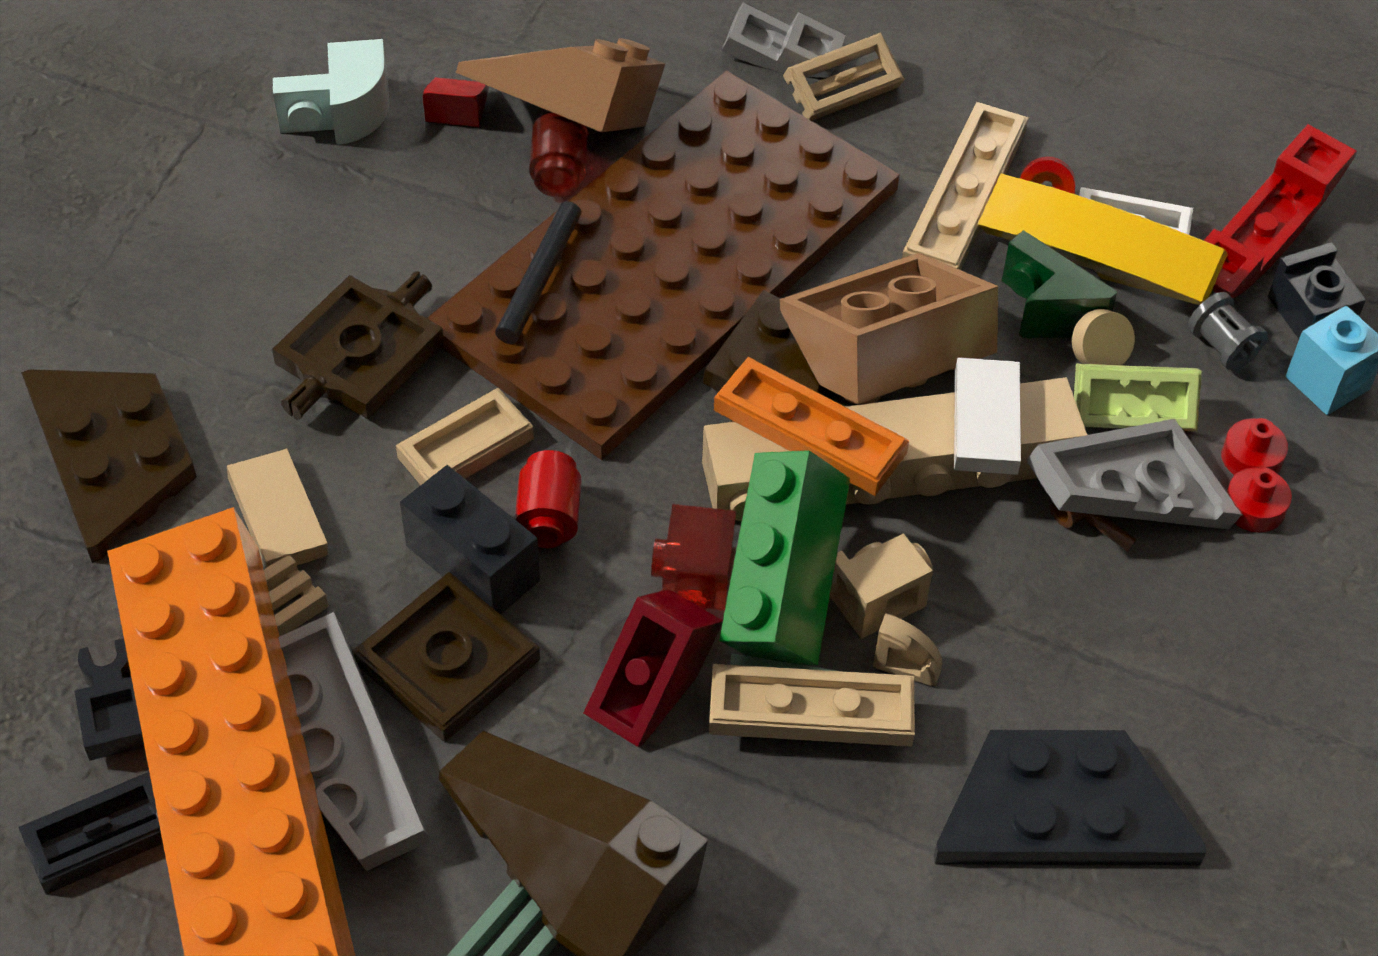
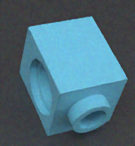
[1285,305,1378,415]

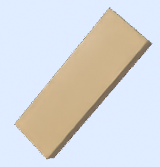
[709,664,915,747]

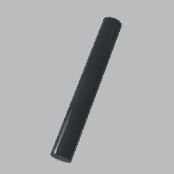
[495,201,582,344]

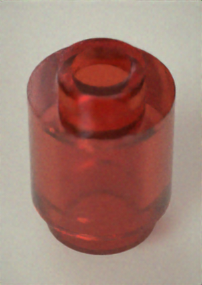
[529,113,588,197]

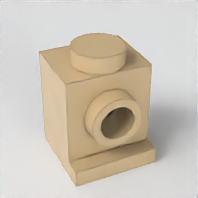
[830,533,933,639]

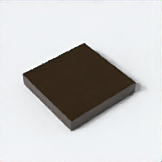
[352,572,540,743]

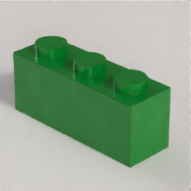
[719,450,850,665]

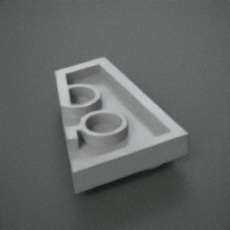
[1026,419,1242,529]

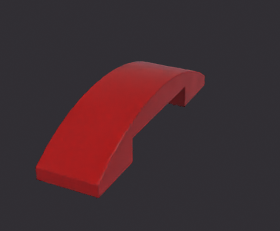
[1204,124,1357,299]

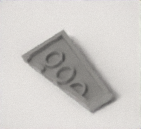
[278,612,430,871]

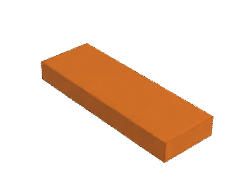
[714,357,909,496]

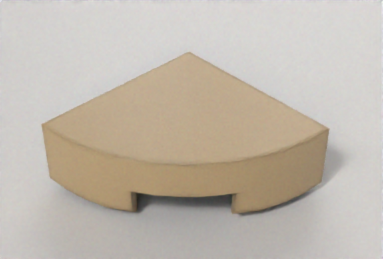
[873,613,943,686]

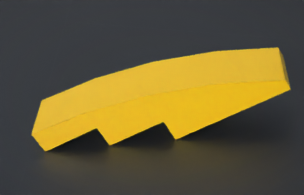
[978,174,1228,305]

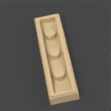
[902,102,1029,270]

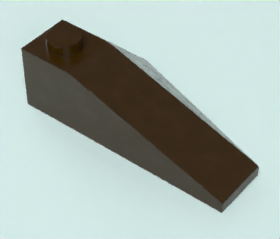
[438,731,708,956]

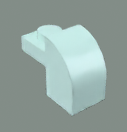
[273,39,389,145]

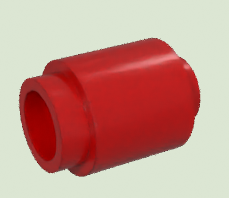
[515,450,582,548]

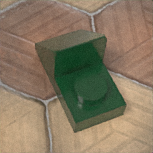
[1001,230,1117,338]

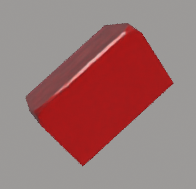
[422,77,489,127]

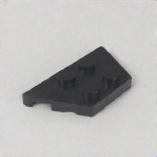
[934,730,1206,865]

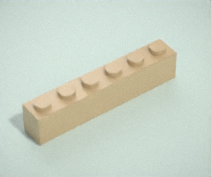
[702,377,1087,522]

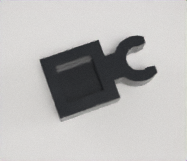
[74,638,145,761]

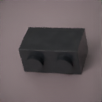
[400,465,540,615]

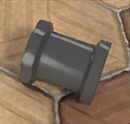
[1187,292,1268,370]

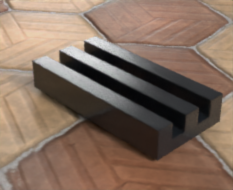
[18,772,163,895]

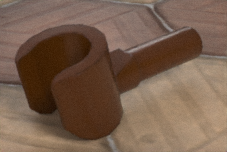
[1049,502,1137,552]

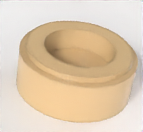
[1072,309,1135,365]

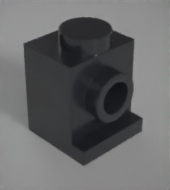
[1268,242,1366,339]

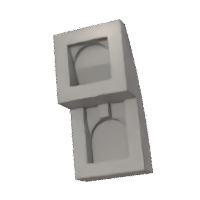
[721,2,846,78]

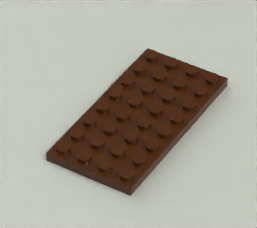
[427,70,900,460]

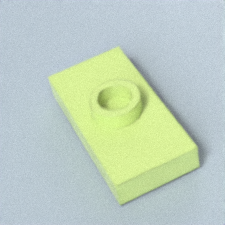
[1074,364,1202,431]

